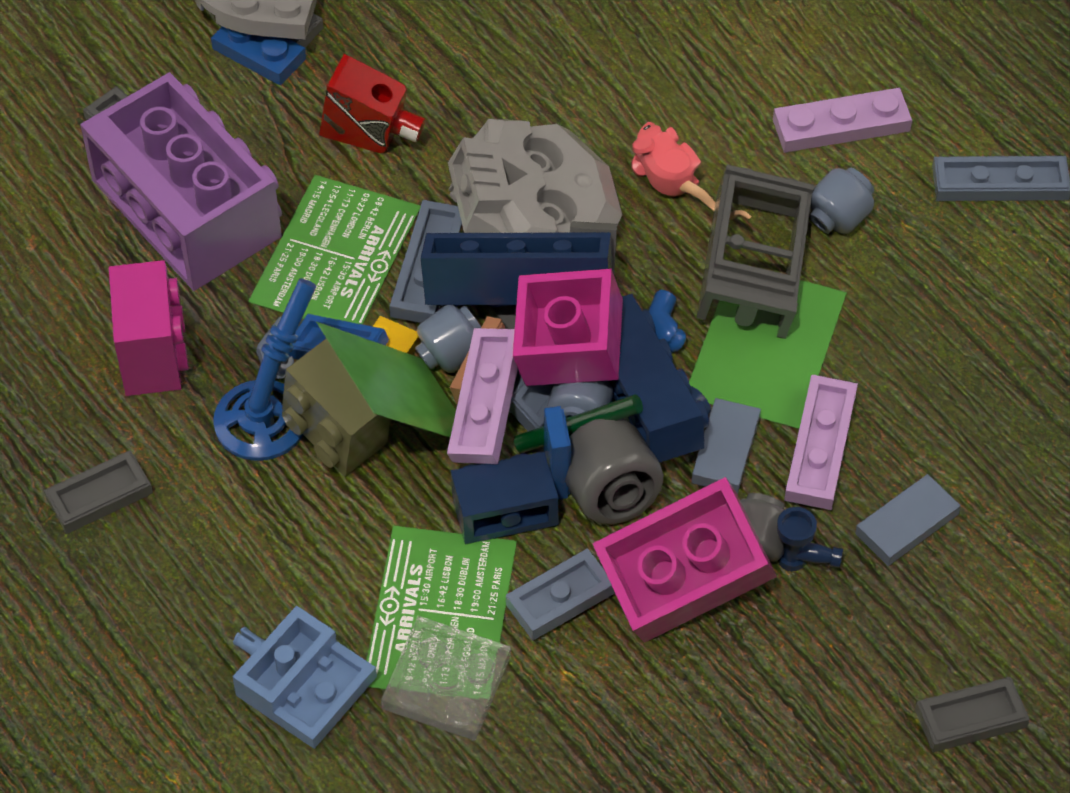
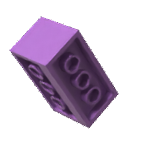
[80,72,282,291]

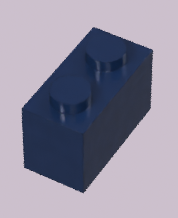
[451,452,559,544]

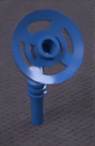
[213,278,316,461]

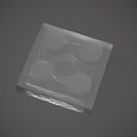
[381,616,511,741]

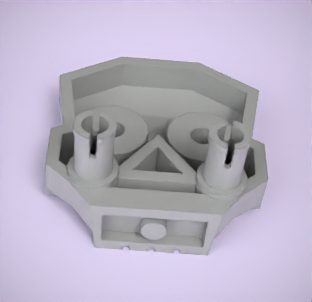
[448,119,622,233]

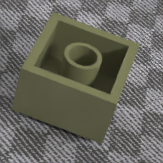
[282,339,391,477]

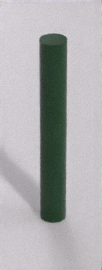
[514,394,643,453]

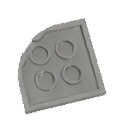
[195,0,317,40]

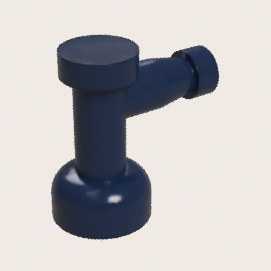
[777,507,843,571]

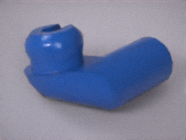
[648,290,686,352]

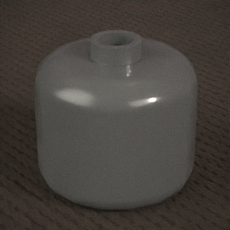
[565,419,664,525]

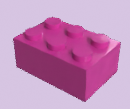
[592,477,777,643]

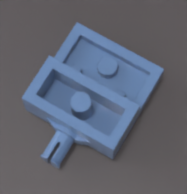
[232,605,377,749]

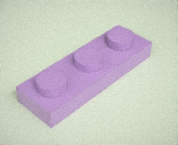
[773,87,912,153]
[447,328,518,464]
[784,375,858,510]

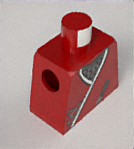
[319,54,426,154]

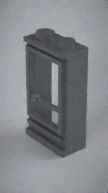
[696,164,814,339]

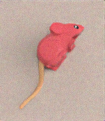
[631,122,751,220]

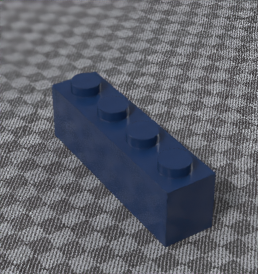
[420,232,613,307]
[608,294,709,463]

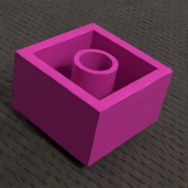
[109,260,189,396]
[512,269,623,386]

